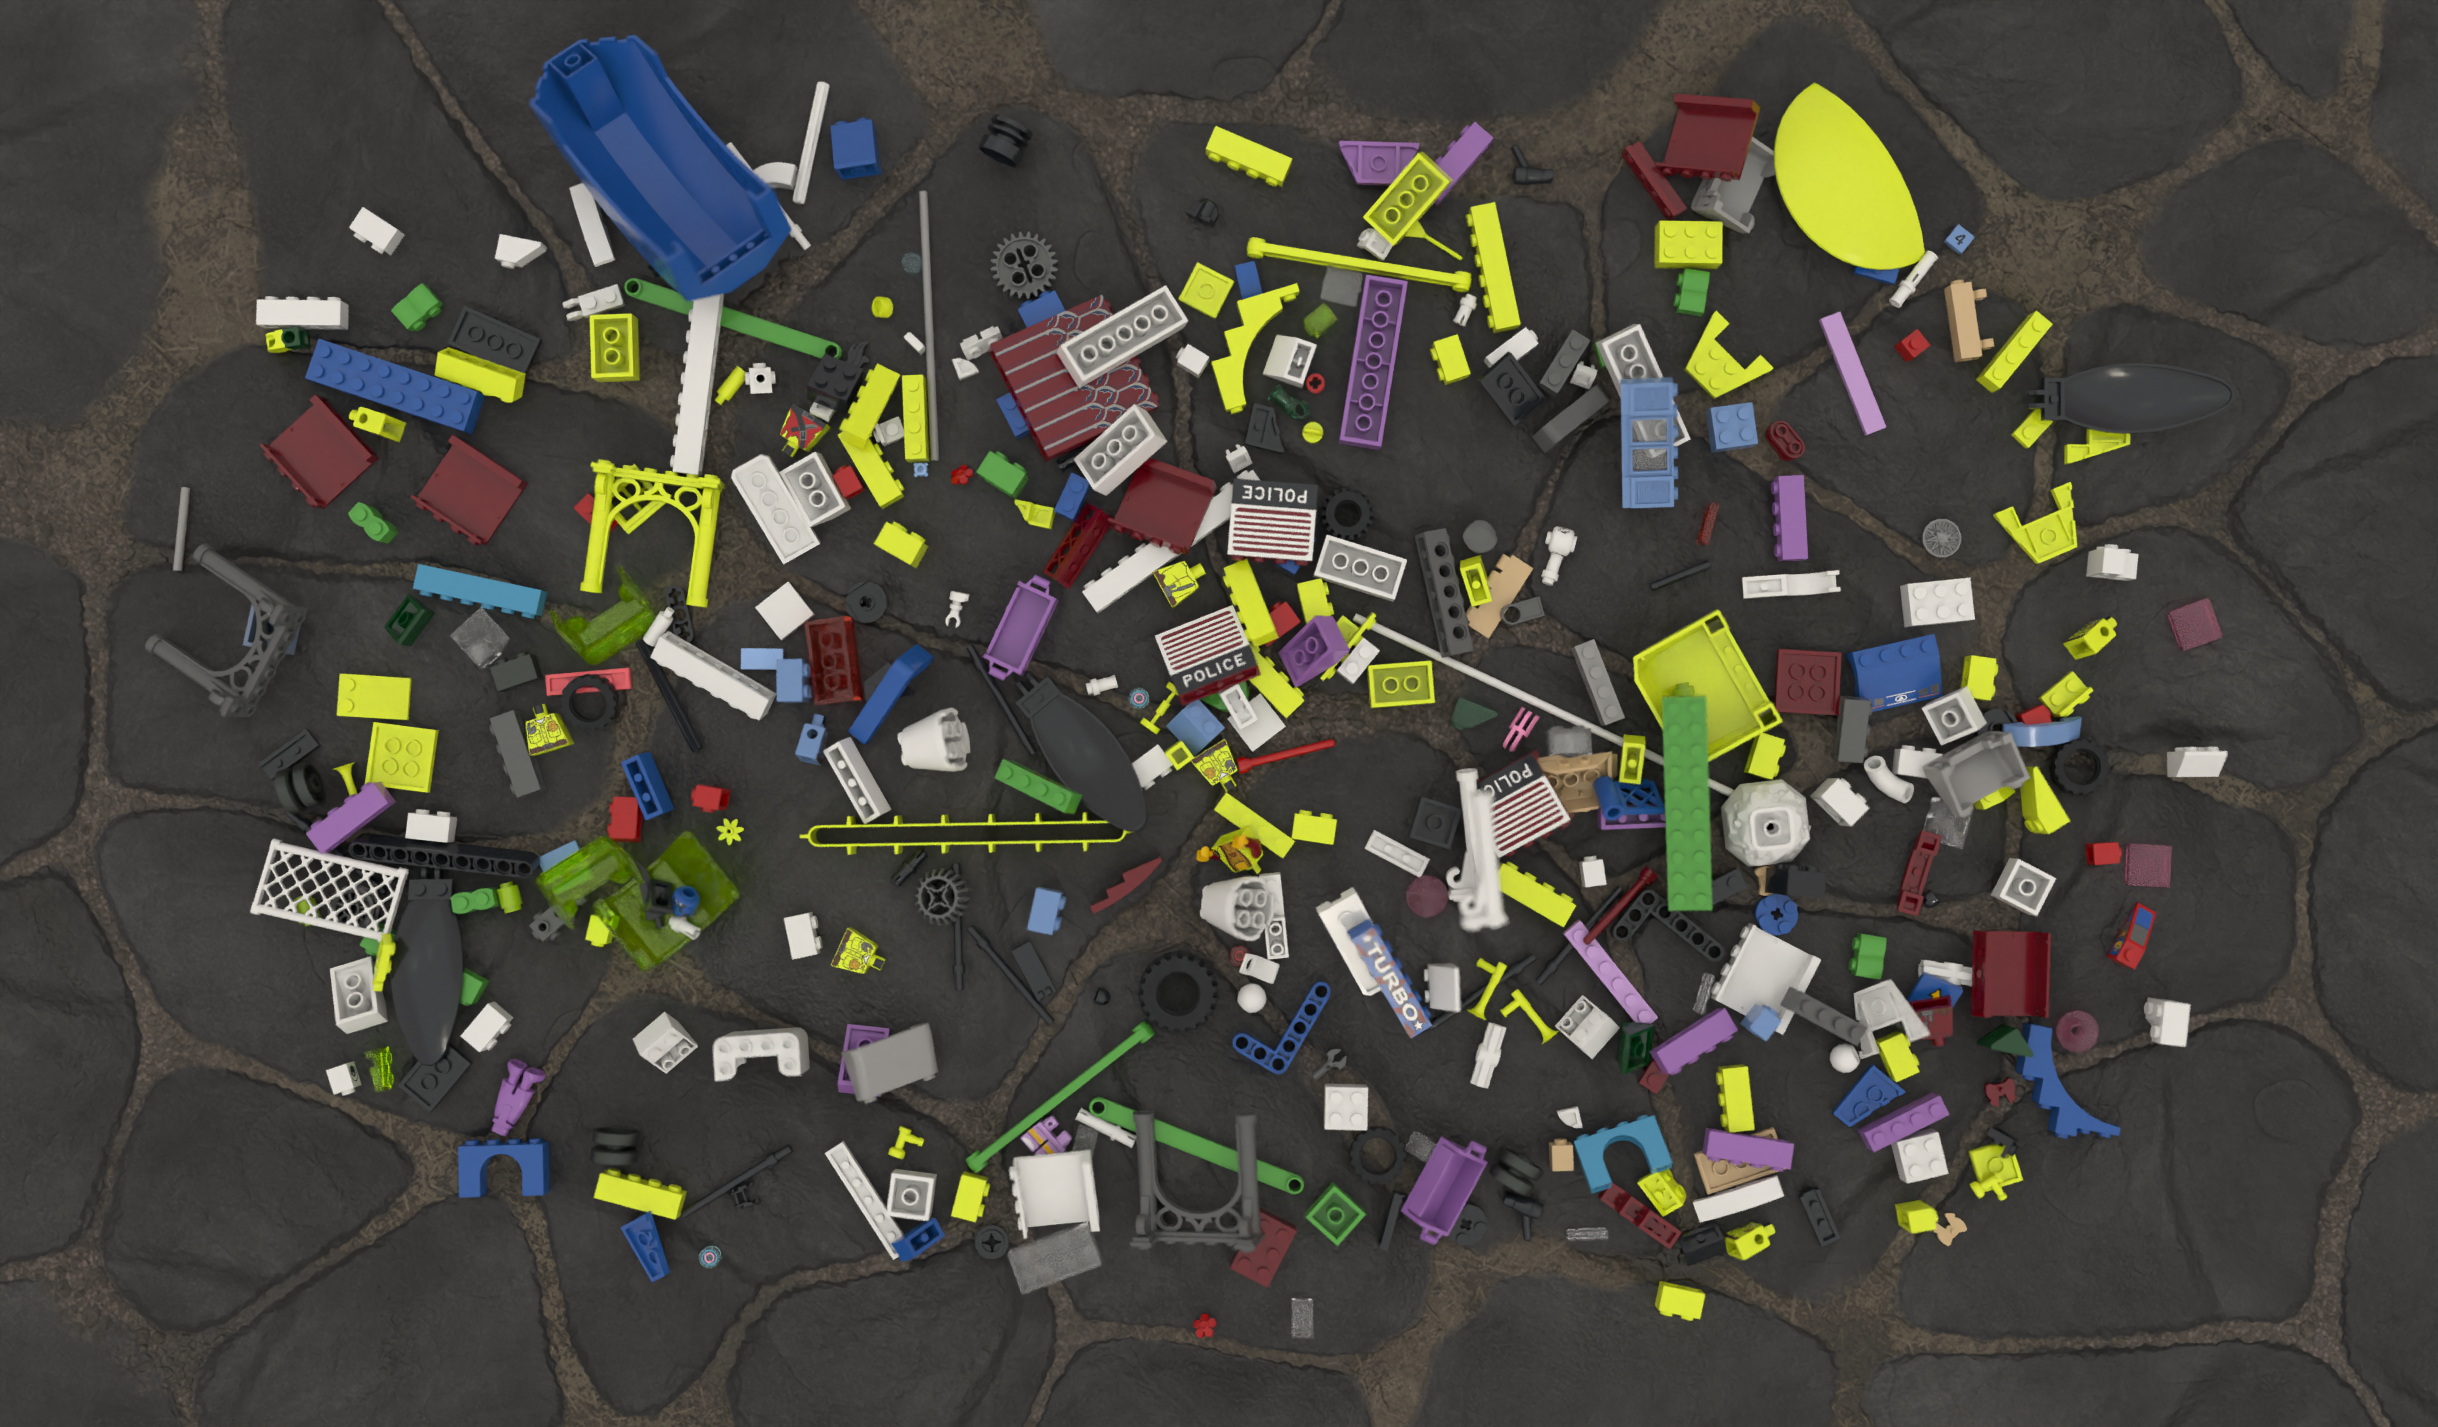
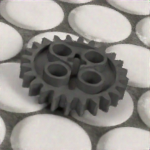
[991,232,1058,300]

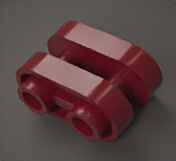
[1765,421,1805,461]

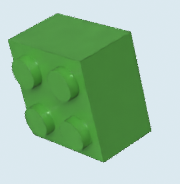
[976,451,1029,499]
[1305,1182,1366,1246]

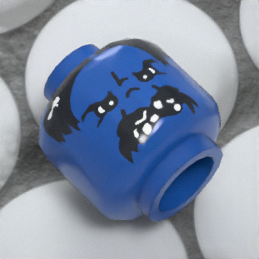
[672,886,700,917]

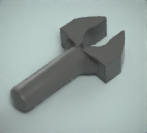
[1312,1048,1347,1081]

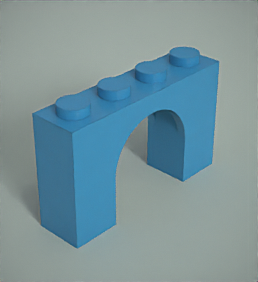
[1573,1115,1672,1194]

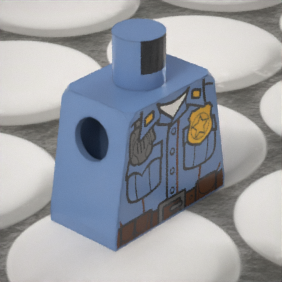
[795,714,829,766]

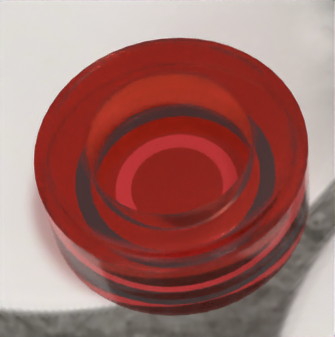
[1229,945,1250,967]

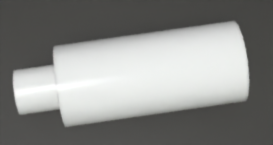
[643,607,674,647]

